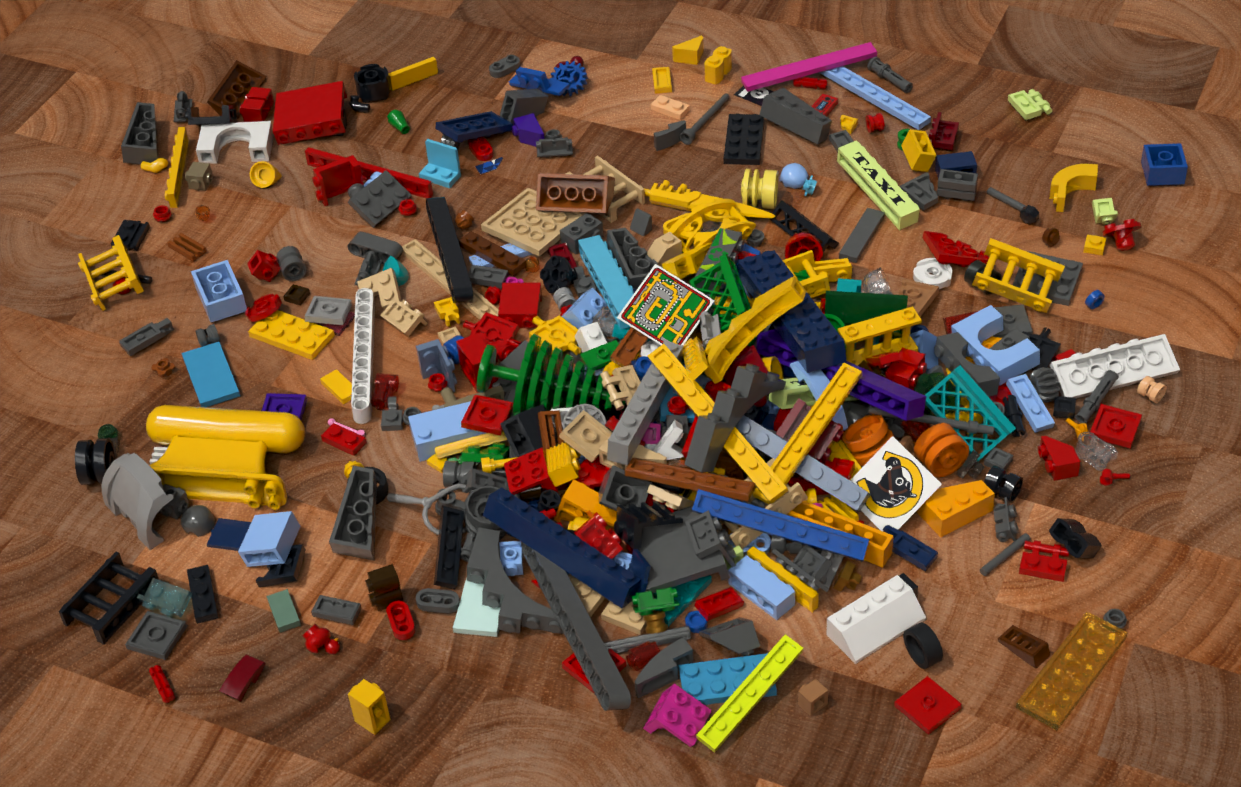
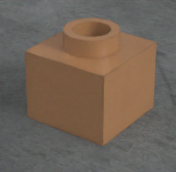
[798,679,828,717]

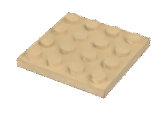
[481,188,585,257]

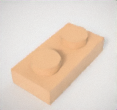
[651,95,690,120]

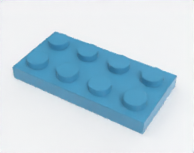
[678,653,777,705]

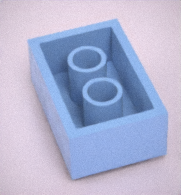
[191,260,247,323]

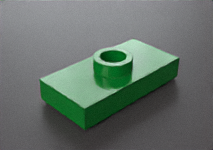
[580,340,619,370]

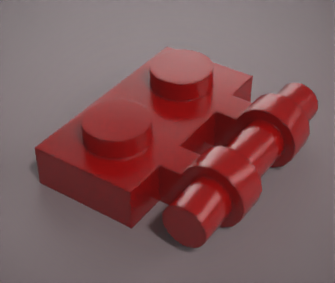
[1019,540,1069,582]

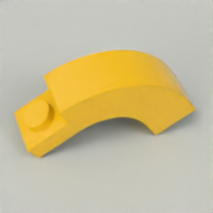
[1049,164,1098,212]

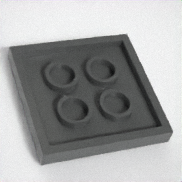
[1013,251,1083,306]

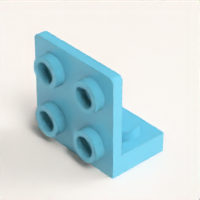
[419,139,461,188]

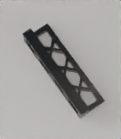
[769,200,839,252]

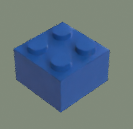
[1141,143,1188,186]

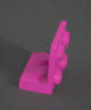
[643,683,711,747]

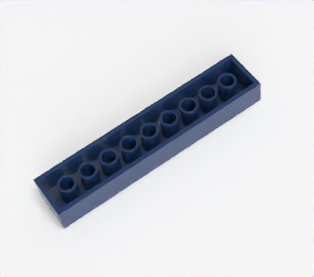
[738,250,847,373]

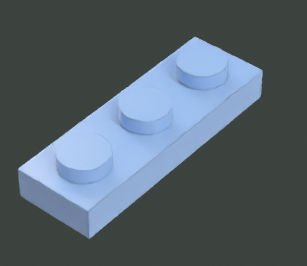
[1006,374,1055,433]

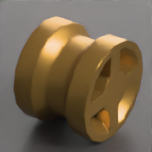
[643,611,668,634]

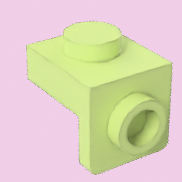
[1092,198,1118,225]

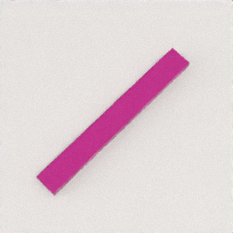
[741,42,877,92]

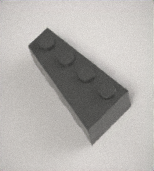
[760,88,832,144]
[121,102,158,164]
[606,228,658,290]
[329,466,377,561]

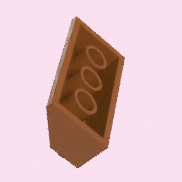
[536,173,615,213]

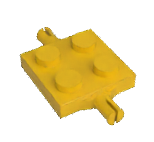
[529,315,581,355]

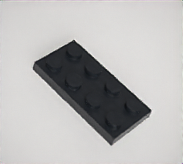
[723,113,764,165]

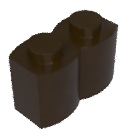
[365,564,403,611]

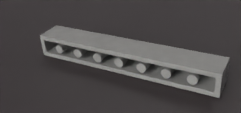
[607,341,684,465]

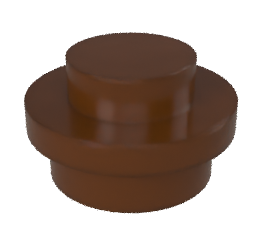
[1042,228,1060,247]

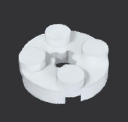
[913,258,952,289]

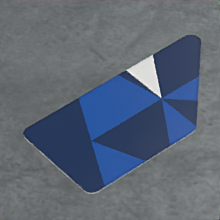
[475,157,503,174]

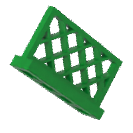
[689,253,751,333]

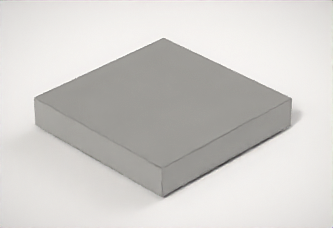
[305,296,352,325]

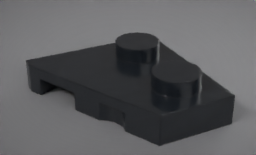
[256,544,306,587]

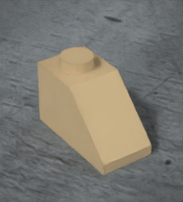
[647,232,682,268]

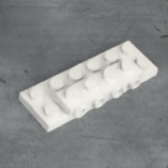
[1050,334,1180,398]

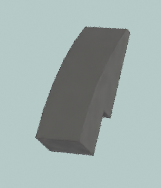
[635,637,693,698]

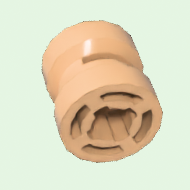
[1137,376,1167,403]

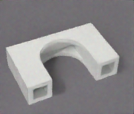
[196,121,274,164]

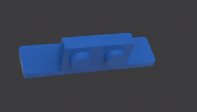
[509,67,570,96]

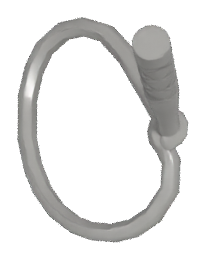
[387,484,473,535]

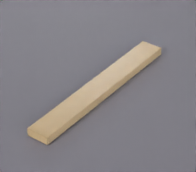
[402,239,499,320]

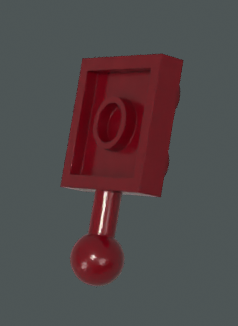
[724,345,768,407]

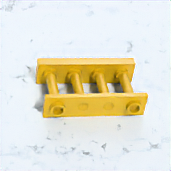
[78,235,144,311]
[972,238,1065,313]
[746,250,830,300]
[838,307,922,366]

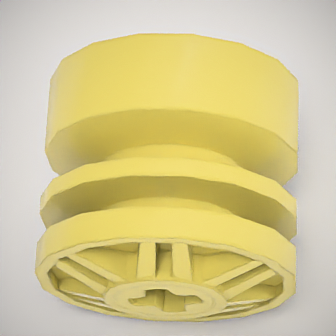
[741,168,778,209]

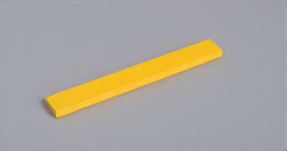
[753,363,862,504]

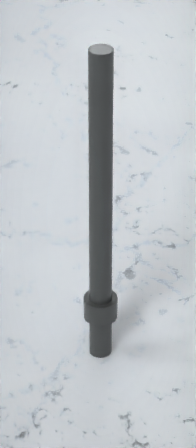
[868,405,994,435]

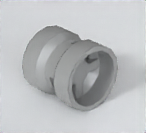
[553,287,576,310]

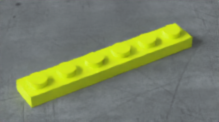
[696,634,803,753]

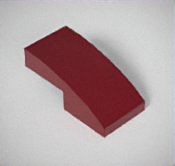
[548,243,577,270]
[219,654,266,702]

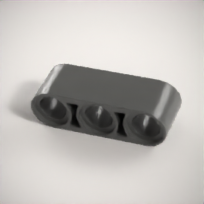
[347,231,403,264]

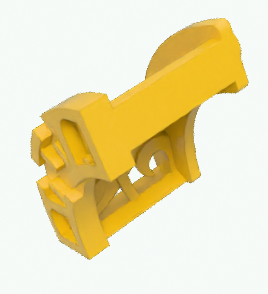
[667,198,756,252]

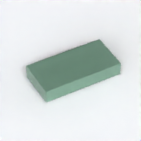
[266,589,301,633]

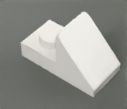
[652,420,684,460]

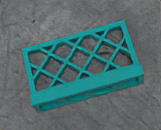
[925,365,1016,462]

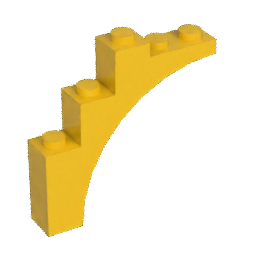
[704,276,806,384]

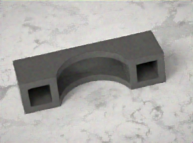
[934,332,1000,397]

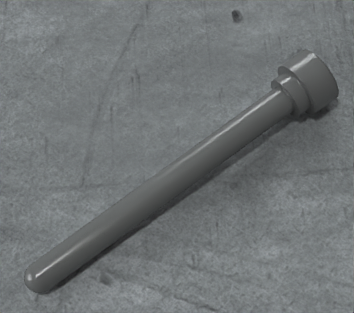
[679,93,730,145]

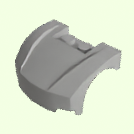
[102,453,174,550]

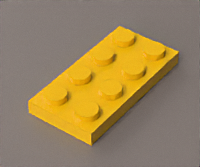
[248,310,335,360]

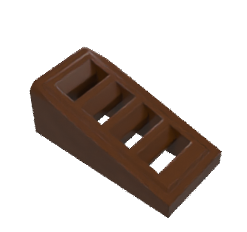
[998,625,1050,668]

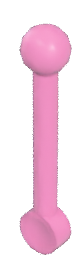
[328,418,365,437]

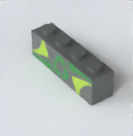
[695,228,744,292]

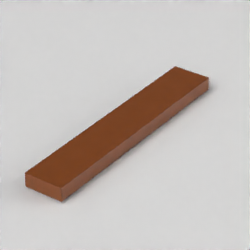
[625,458,755,502]

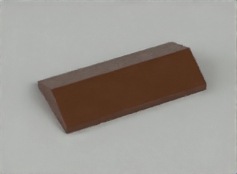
[207,60,267,119]

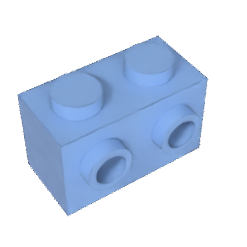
[561,288,607,329]

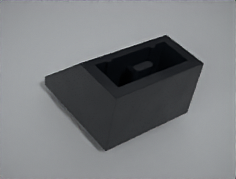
[500,404,558,457]

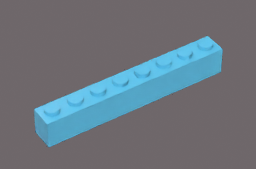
[578,235,634,330]

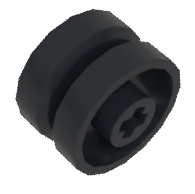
[75,438,116,485]

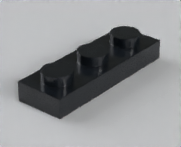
[187,565,218,624]

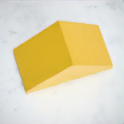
[672,35,704,65]

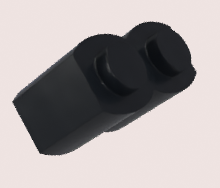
[1049,518,1102,558]

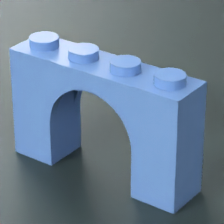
[951,305,1040,385]

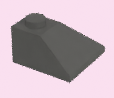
[598,465,652,511]
[699,617,760,656]

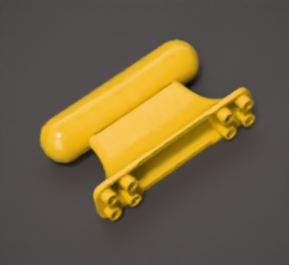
[146,405,305,510]

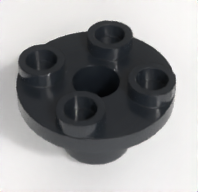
[540,255,577,294]

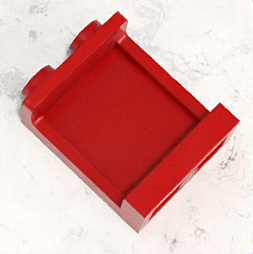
[312,155,364,206]
[498,282,542,328]

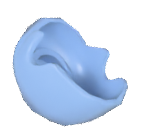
[780,163,808,189]

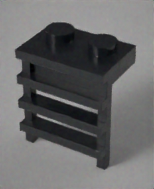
[614,501,683,549]

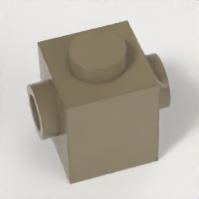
[185,162,213,191]

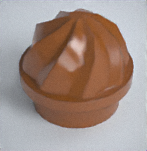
[455,210,474,229]

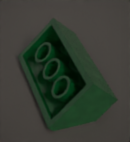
[825,291,908,338]

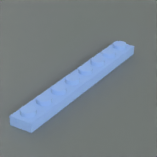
[819,66,931,130]

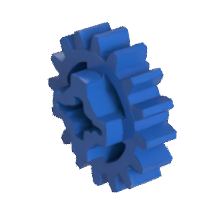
[550,61,588,96]

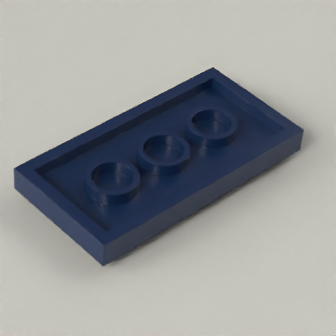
[435,111,513,143]

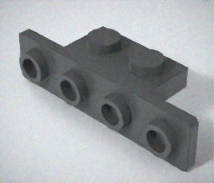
[772,545,832,592]

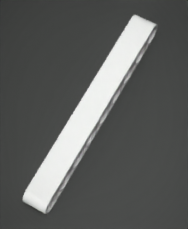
[351,288,375,424]

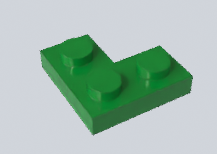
[461,442,509,462]

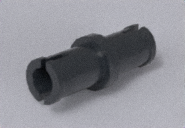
[1002,395,1025,437]

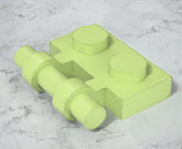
[1008,89,1052,120]

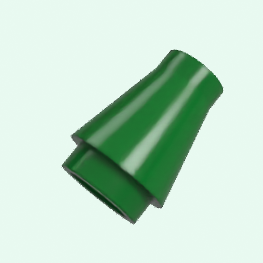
[387,109,410,134]

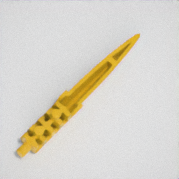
[644,180,775,218]

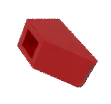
[1038,436,1081,481]

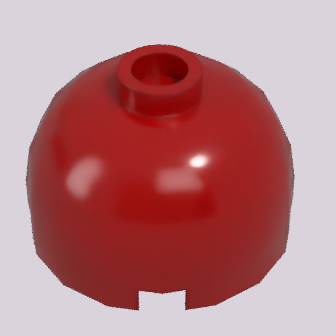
[784,232,823,261]

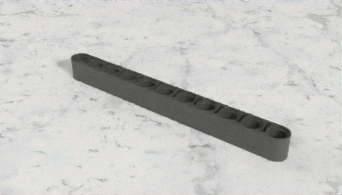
[521,542,631,711]

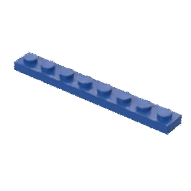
[692,489,869,562]

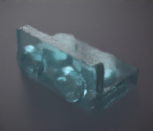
[137,578,192,618]

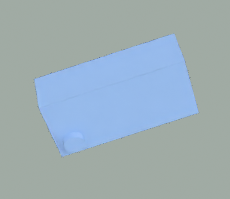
[408,401,485,462]

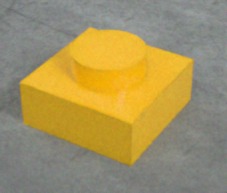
[1083,235,1106,256]

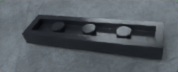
[434,506,464,589]

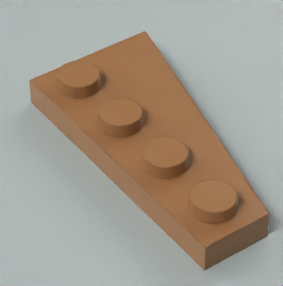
[899,279,939,329]

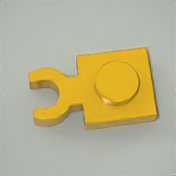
[434,297,460,327]

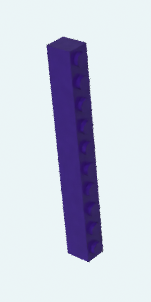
[756,329,926,421]

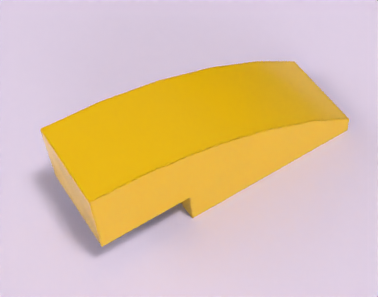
[662,242,712,279]

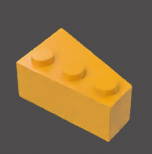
[554,479,617,532]
[916,480,995,538]

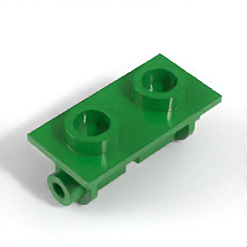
[632,587,680,615]

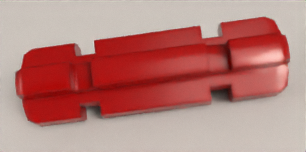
[793,77,828,90]
[149,665,175,703]

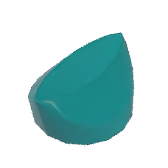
[382,256,409,287]

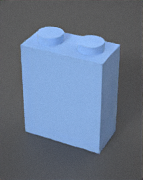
[238,511,300,567]

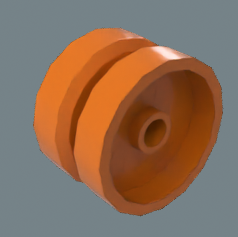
[842,414,897,466]
[914,423,969,478]

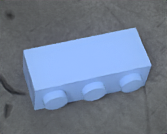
[728,555,795,620]

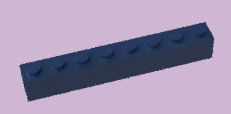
[483,487,641,608]

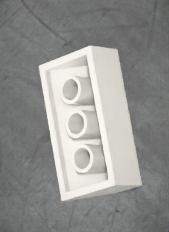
[826,575,926,664]

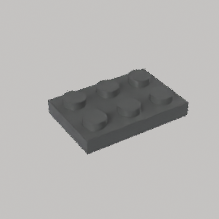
[348,170,412,228]

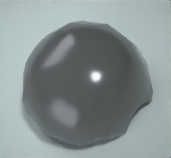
[180,505,216,537]

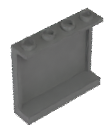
[637,506,730,599]

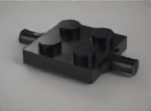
[1019,327,1061,376]

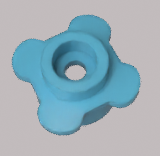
[802,175,817,197]

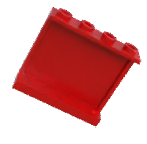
[273,81,348,145]

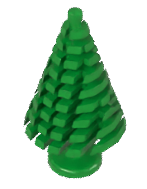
[477,333,627,416]

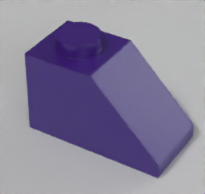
[512,113,545,147]

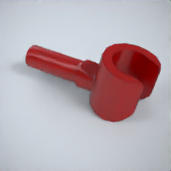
[1100,468,1130,486]

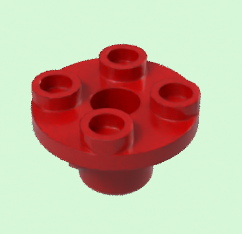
[1102,219,1142,251]

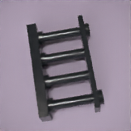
[58,551,161,644]

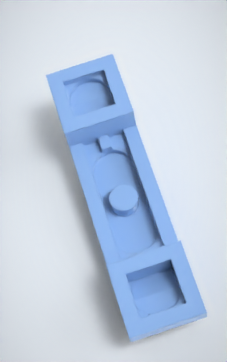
[790,361,848,431]

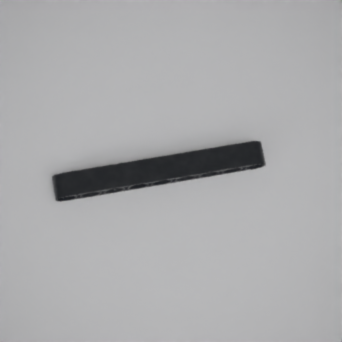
[426,197,473,303]

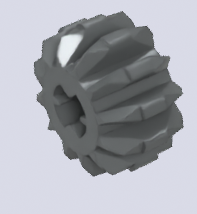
[1030,367,1060,403]

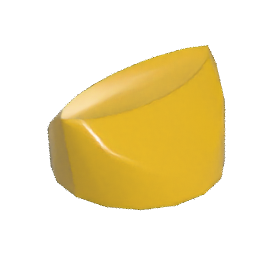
[249,161,282,188]

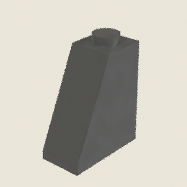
[500,89,548,126]

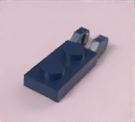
[883,525,938,571]

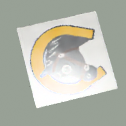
[850,436,942,531]

